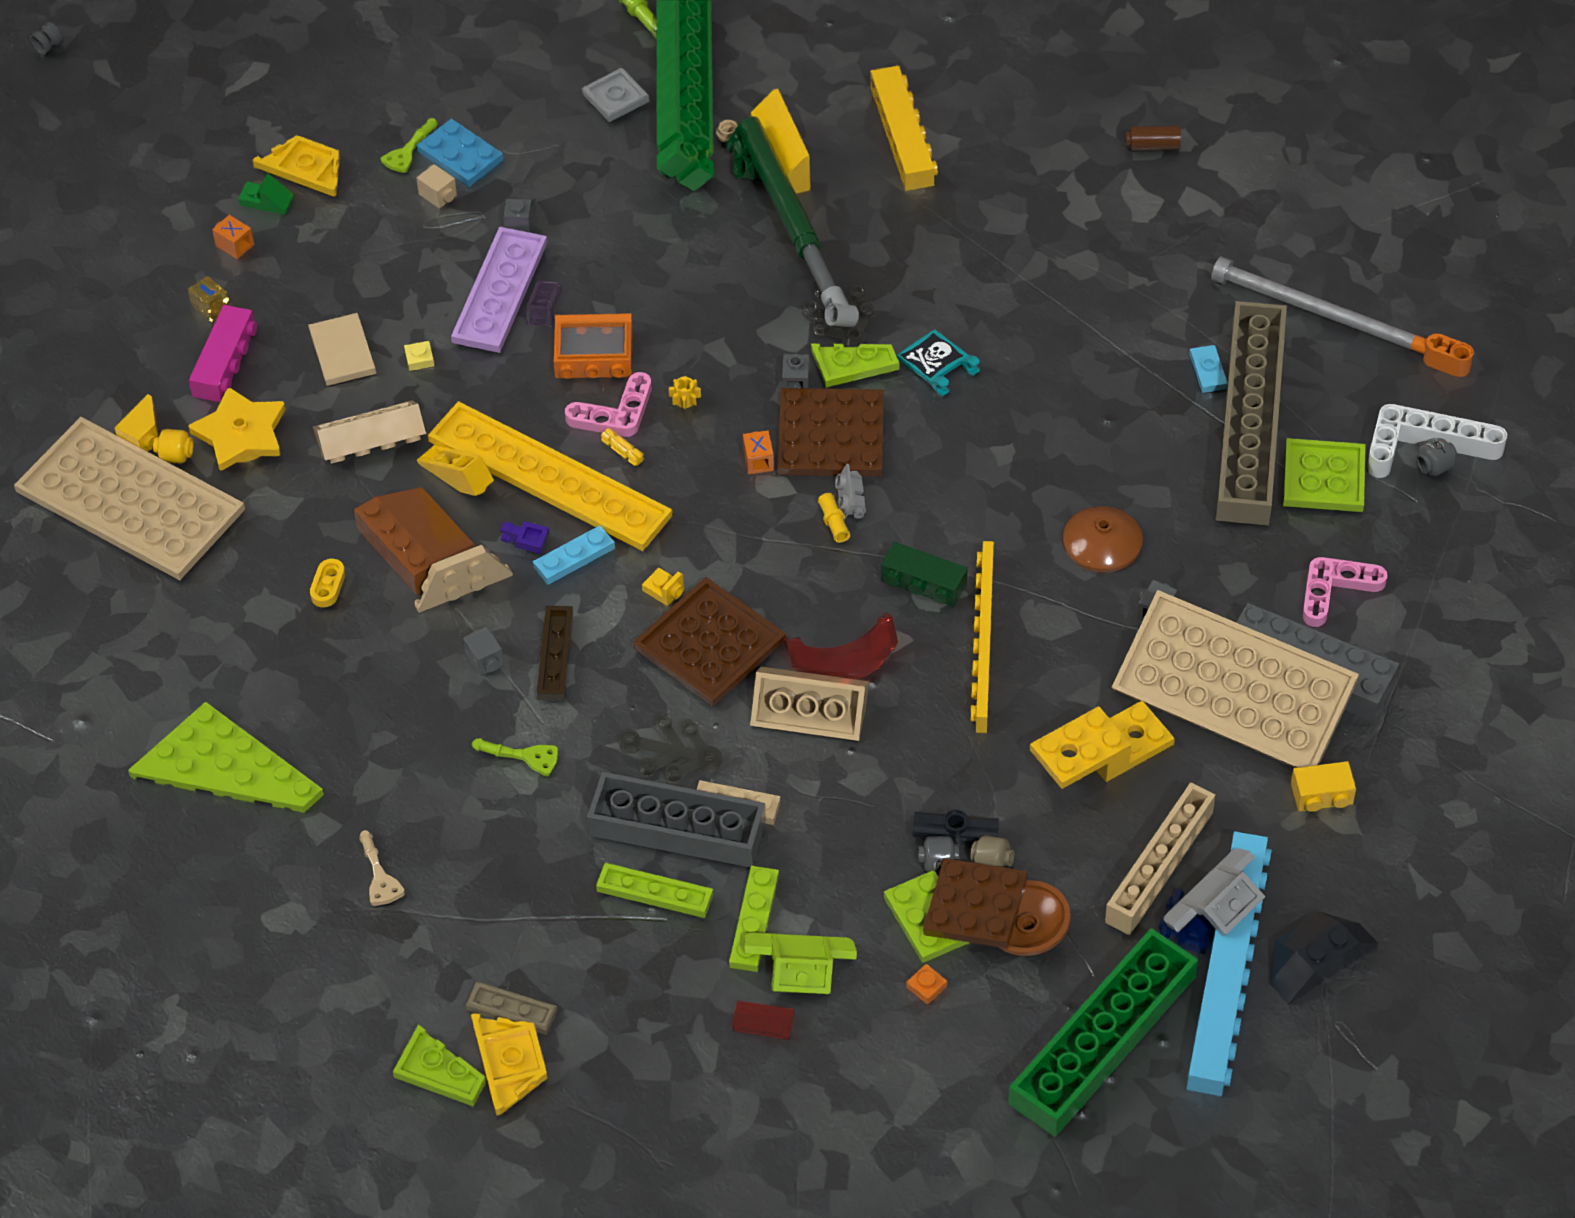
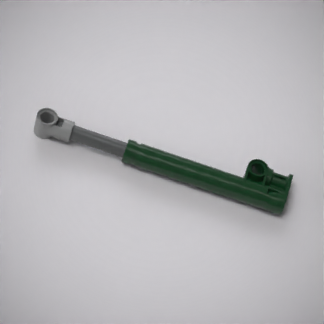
[726,116,859,328]

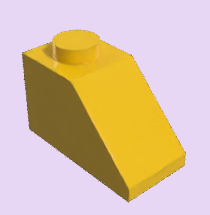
[115,394,159,452]

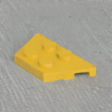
[252,135,340,197]
[471,1013,548,1116]

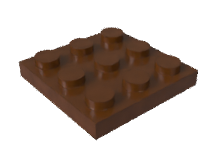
[923,858,1028,949]

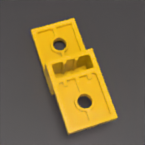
[1030,701,1175,789]

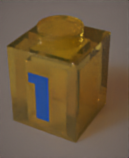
[188,276,230,322]

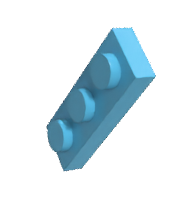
[533,526,615,585]

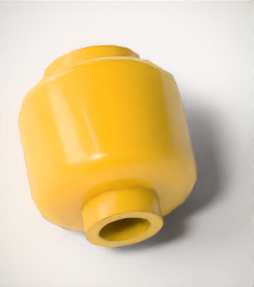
[153,429,193,464]

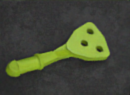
[381,118,438,173]
[472,738,558,776]

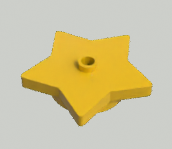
[189,388,286,471]

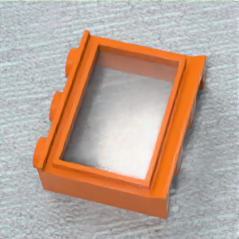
[553,314,633,379]

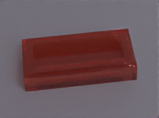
[732,1001,795,1039]

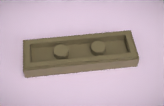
[466,982,558,1035]

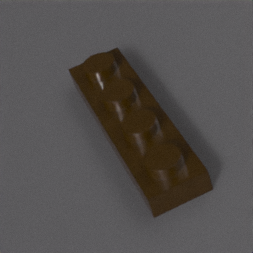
[537,606,573,701]

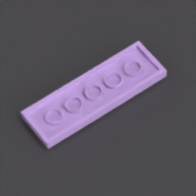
[451,227,547,353]

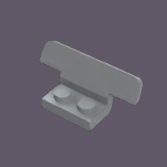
[1164,848,1265,936]

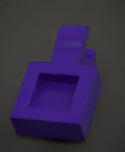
[500,521,549,554]

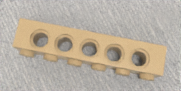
[1105,782,1215,935]

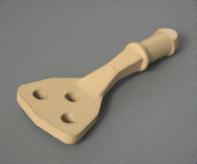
[359,830,405,906]

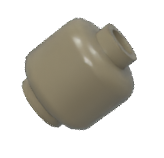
[971,835,1015,868]

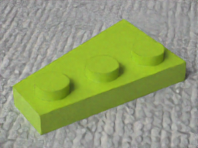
[811,344,899,387]
[393,1024,486,1107]

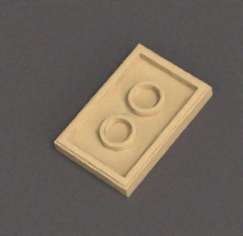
[308,313,376,386]

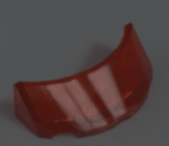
[783,612,898,679]

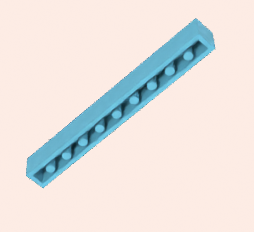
[1187,831,1272,1096]

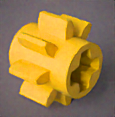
[669,376,701,409]

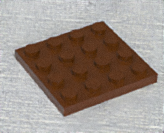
[777,388,884,477]
[633,577,786,707]

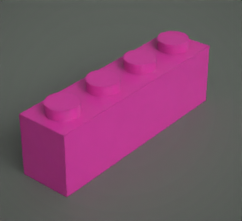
[189,305,257,402]

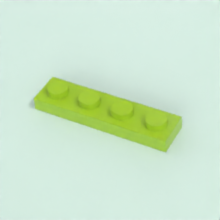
[596,863,714,918]
[729,866,779,972]

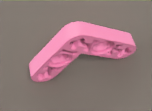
[565,372,652,437]
[1303,557,1388,627]

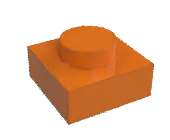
[906,964,947,1005]

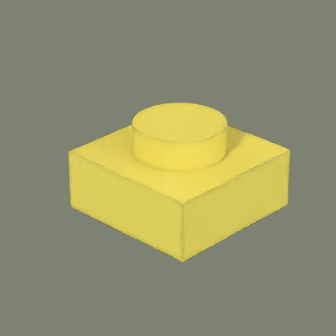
[404,341,434,371]

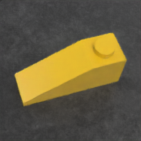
[417,445,494,496]

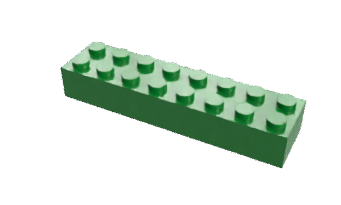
[1008,928,1198,1137]

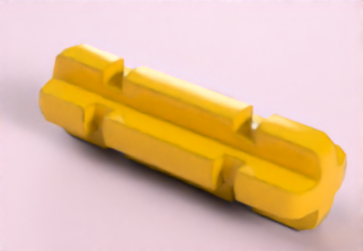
[601,428,644,466]

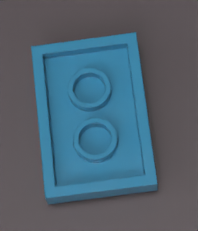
[417,119,504,187]

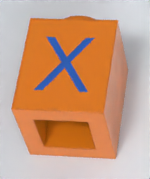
[212,215,254,260]
[743,430,774,474]

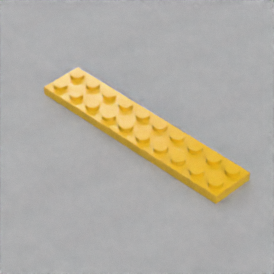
[428,401,673,551]

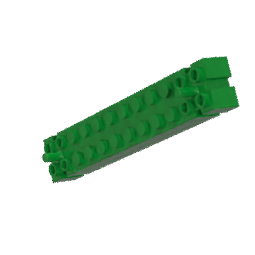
[657,0,714,191]

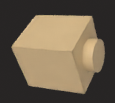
[416,164,457,209]

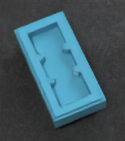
[1189,345,1228,393]

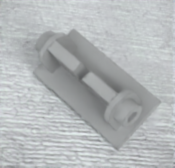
[835,464,866,521]

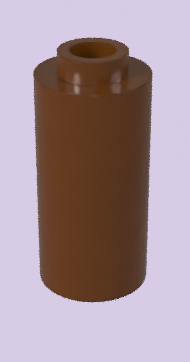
[1125,125,1181,151]

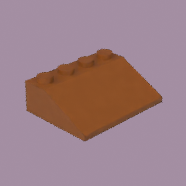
[354,487,477,595]

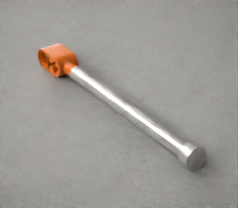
[1211,256,1474,377]

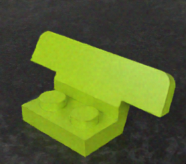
[744,933,857,994]

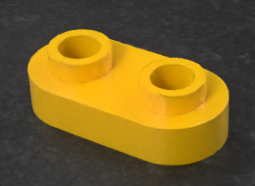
[310,559,345,607]

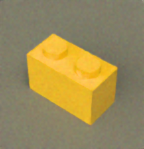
[1291,761,1356,812]

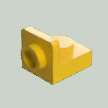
[642,567,684,606]

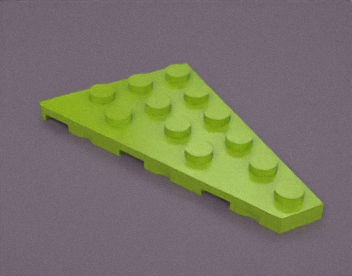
[128,702,324,813]

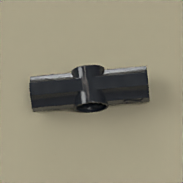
[913,809,999,846]

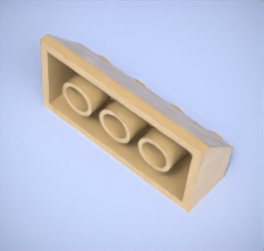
[313,400,426,463]
[750,667,869,741]

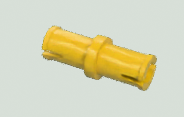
[818,493,850,543]

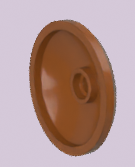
[1063,506,1143,572]
[999,880,1071,956]

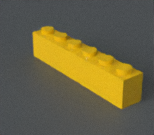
[871,66,938,191]

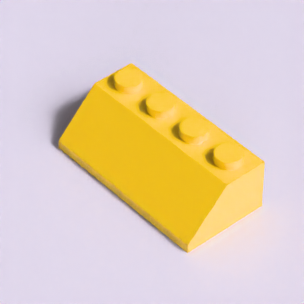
[751,89,810,194]

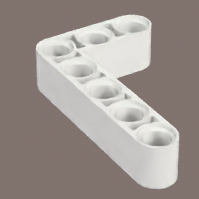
[1367,404,1507,478]

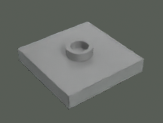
[582,68,649,122]

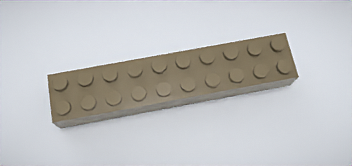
[1216,301,1287,526]

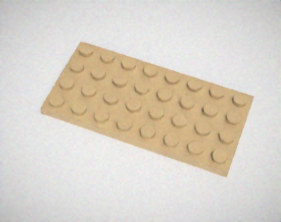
[14,417,245,580]
[1111,590,1360,768]

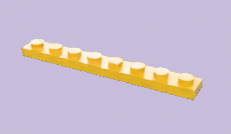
[971,541,994,733]

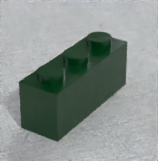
[881,541,968,607]

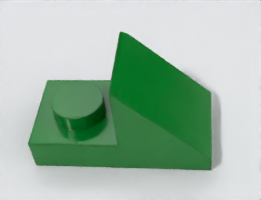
[238,173,294,215]

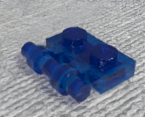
[1159,889,1214,955]

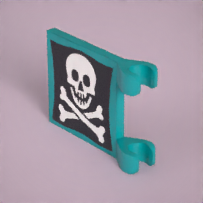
[897,329,980,396]

